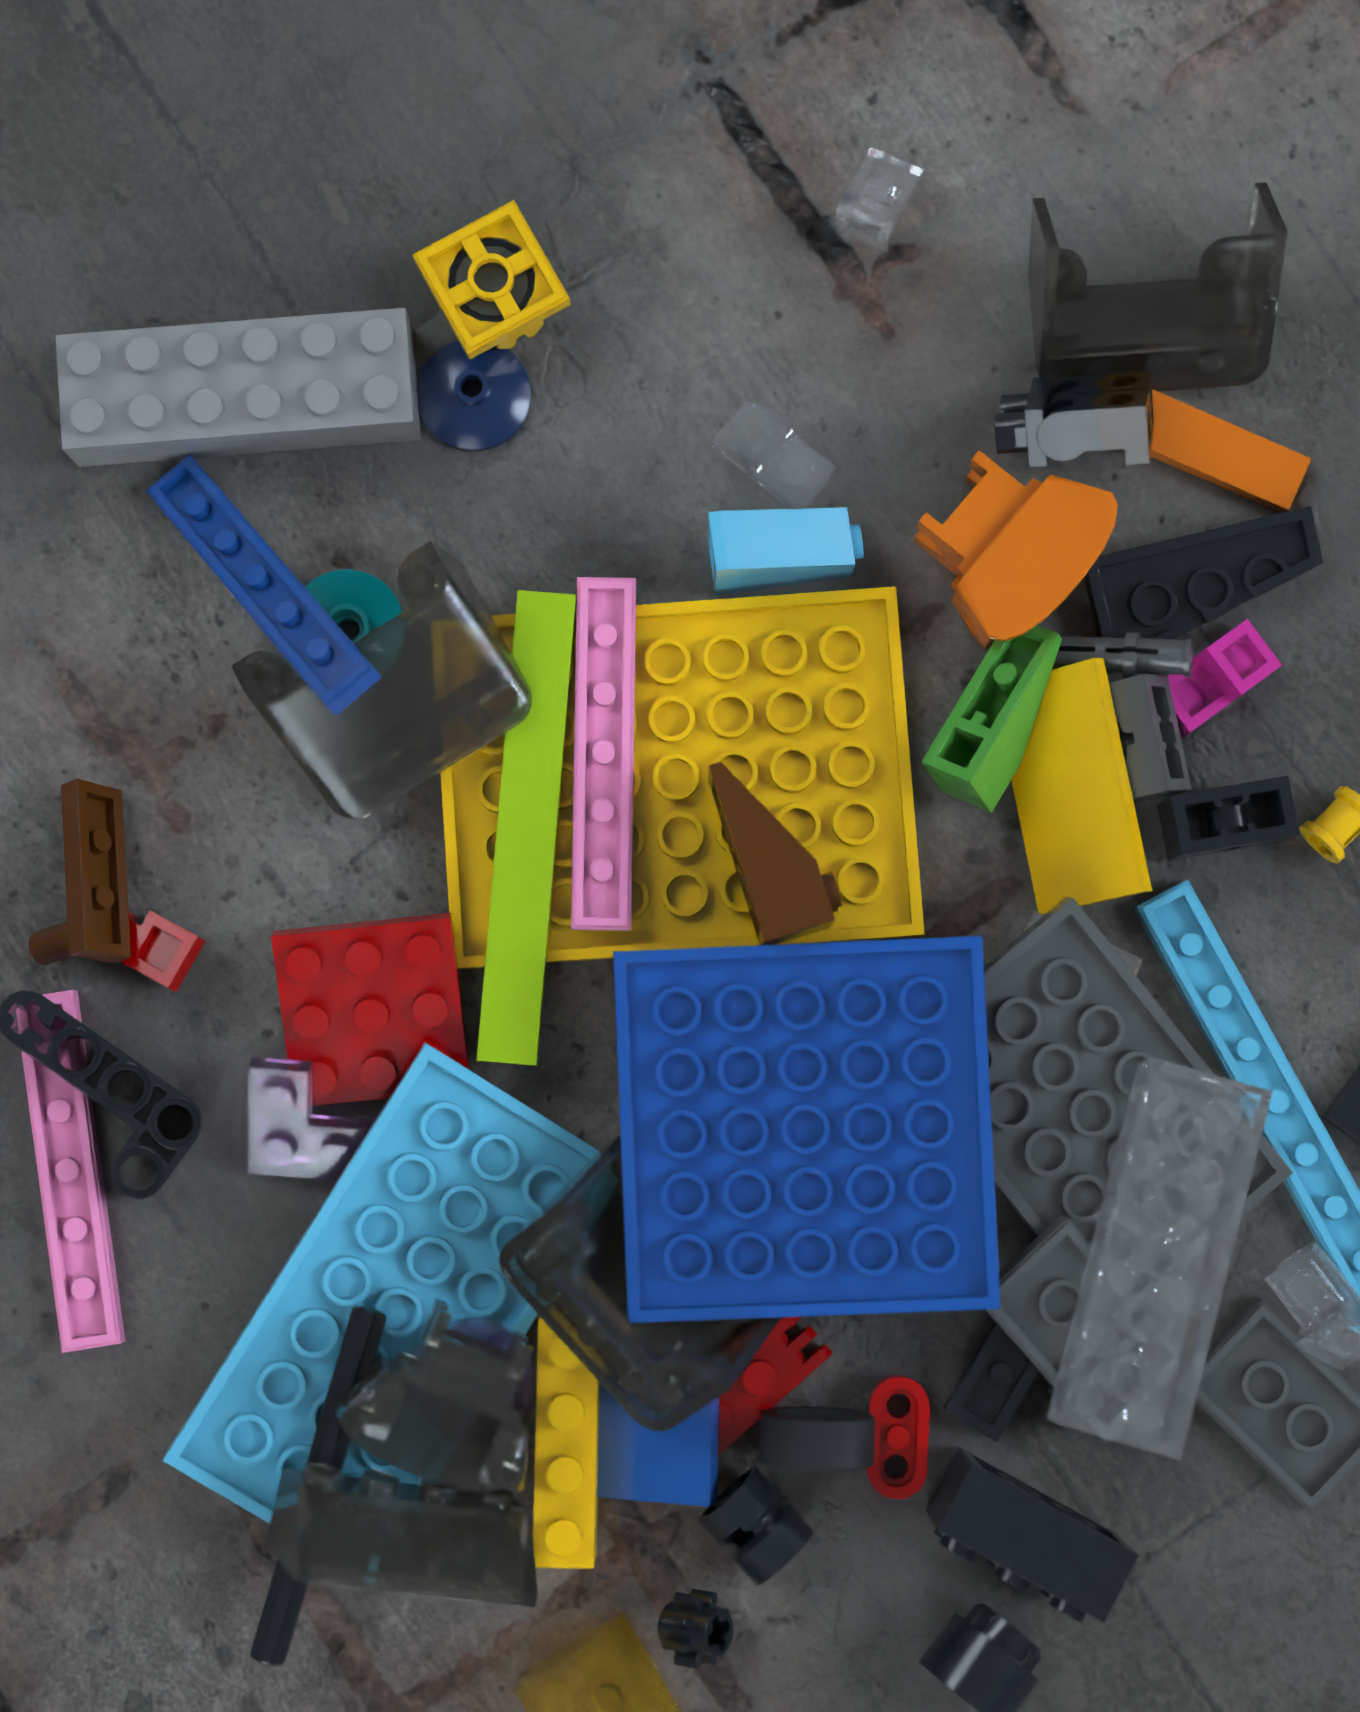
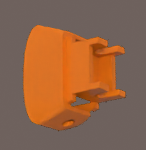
[914,450,1118,649]

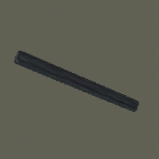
[250,1306,387,1666]

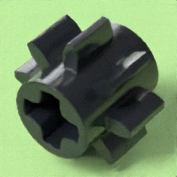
[658,1588,733,1670]

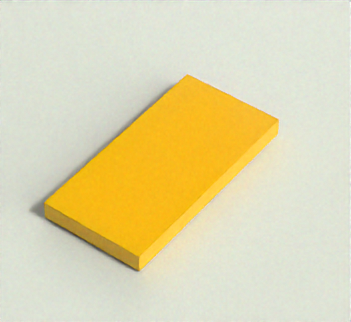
[1011,658,1152,915]

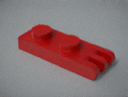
[710,1317,833,1455]

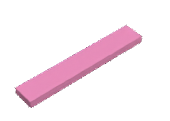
[571,577,636,931]
[16,990,126,1353]

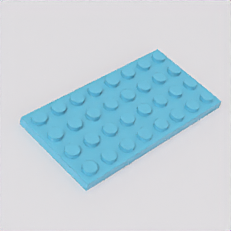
[163,1042,622,1583]

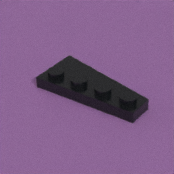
[1084,506,1323,674]

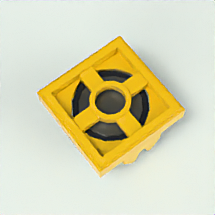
[412,200,571,360]

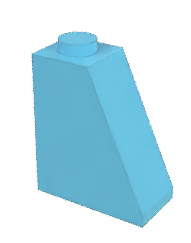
[707,507,864,596]

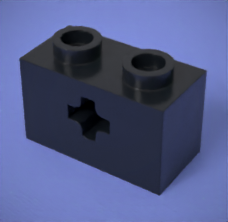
[1157,776,1300,862]

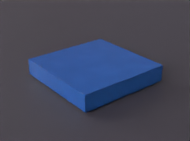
[597,1373,719,1507]

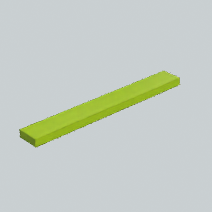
[477,590,577,1066]

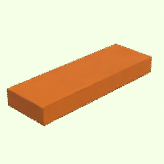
[1151,389,1311,513]

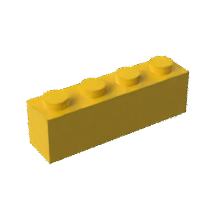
[532,1312,602,1569]

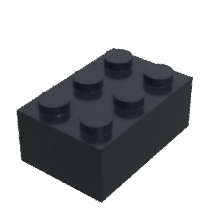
[926,1447,1139,1623]

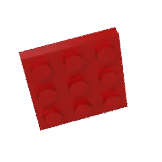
[271,913,470,1108]

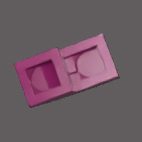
[1168,619,1282,739]

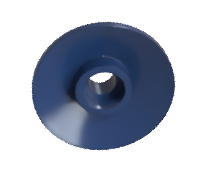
[417,340,531,451]

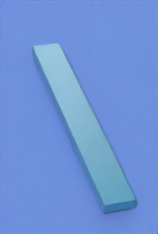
[1133,879,1360,1321]

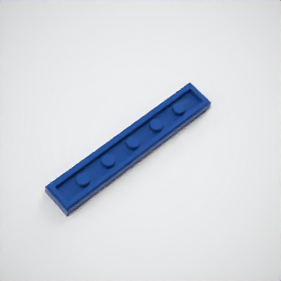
[146,454,382,717]

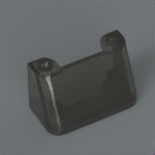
[499,1133,781,1432]

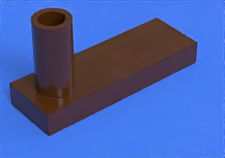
[29,779,131,965]

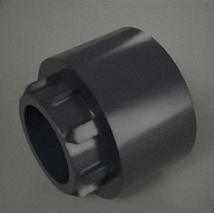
[918,1603,1041,1712]

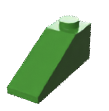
[921,626,1062,813]

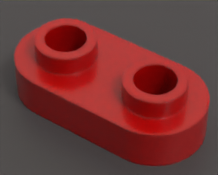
[866,1374,930,1500]

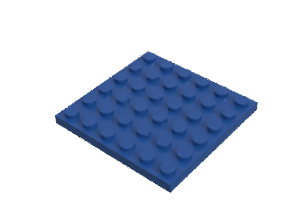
[613,936,1001,1323]

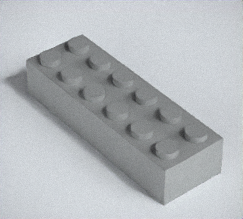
[56,308,421,467]

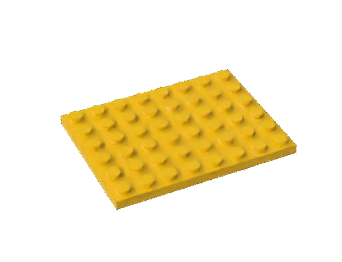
[431,586,925,970]

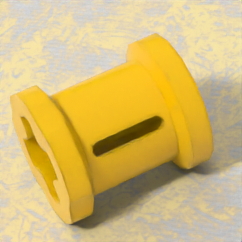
[1299,786,1360,864]

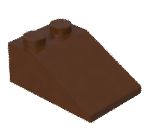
[708,762,842,945]

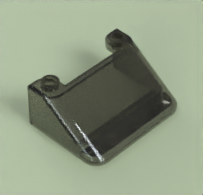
[231,541,532,819]

